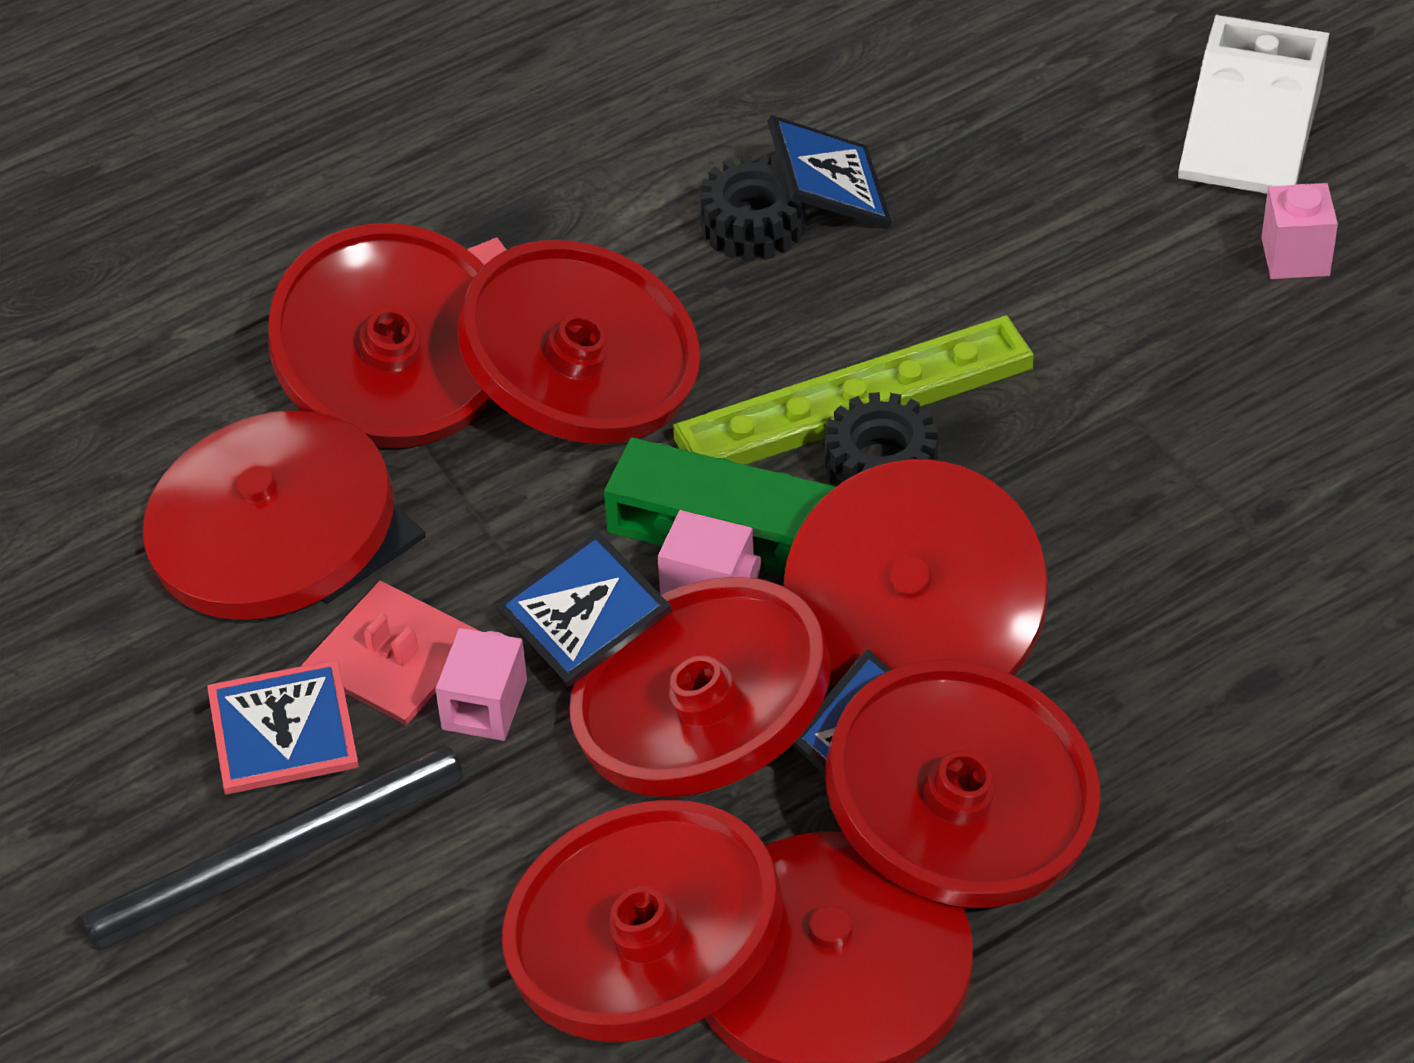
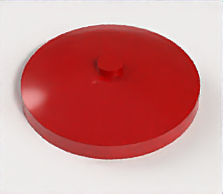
[268,223,493,448]
[458,240,700,444]
[143,411,394,620]
[784,459,1048,690]
[570,577,831,797]
[825,660,1100,908]
[502,800,783,1042]
[705,832,973,1063]

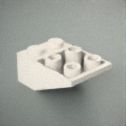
[1178,15,1329,194]

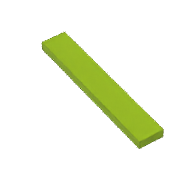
[673,315,1034,465]

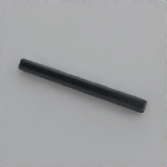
[82,745,463,950]

